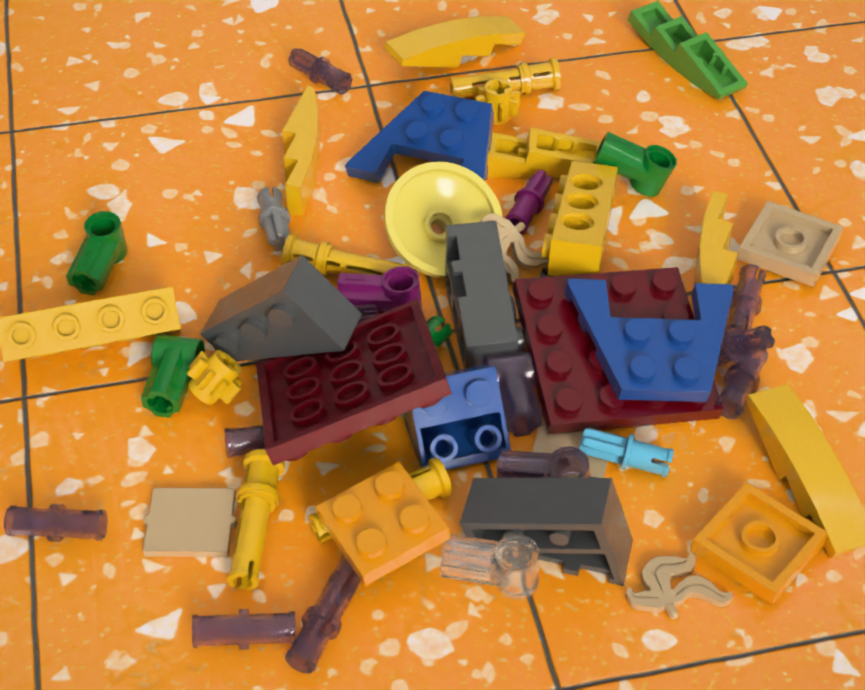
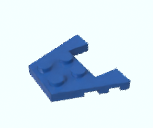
[345,91,494,183]
[564,278,734,402]

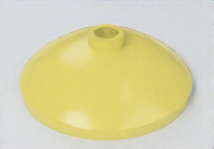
[383,162,503,278]

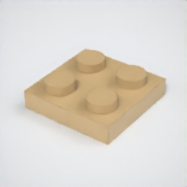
[737,201,843,287]

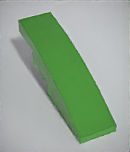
[627,1,748,100]

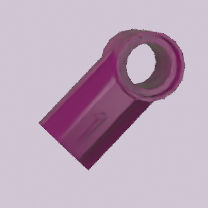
[337,266,422,312]

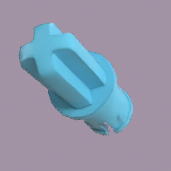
[579,428,674,478]

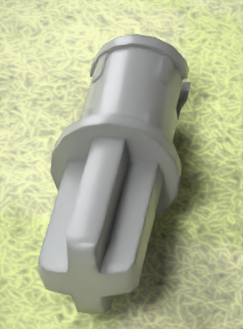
[257,187,290,251]

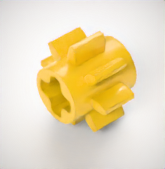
[475,79,520,125]
[187,350,242,405]

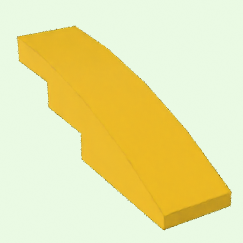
[384,16,526,68]
[282,86,320,217]
[487,127,601,179]
[694,190,738,284]
[745,384,865,558]

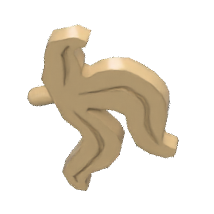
[480,213,549,285]
[625,552,733,620]

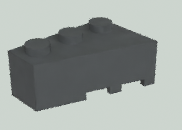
[200,255,362,362]

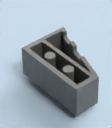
[445,221,524,373]
[460,477,633,586]

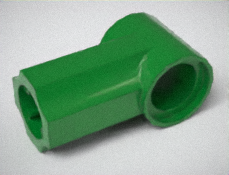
[593,132,677,197]
[66,211,128,295]
[141,334,205,418]

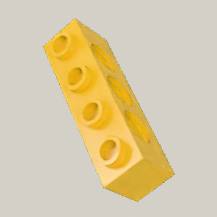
[542,161,618,276]
[0,286,181,362]

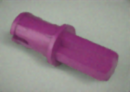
[505,170,553,234]

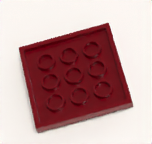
[512,267,724,434]
[256,299,452,466]

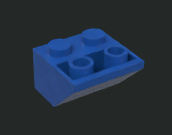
[403,365,512,470]

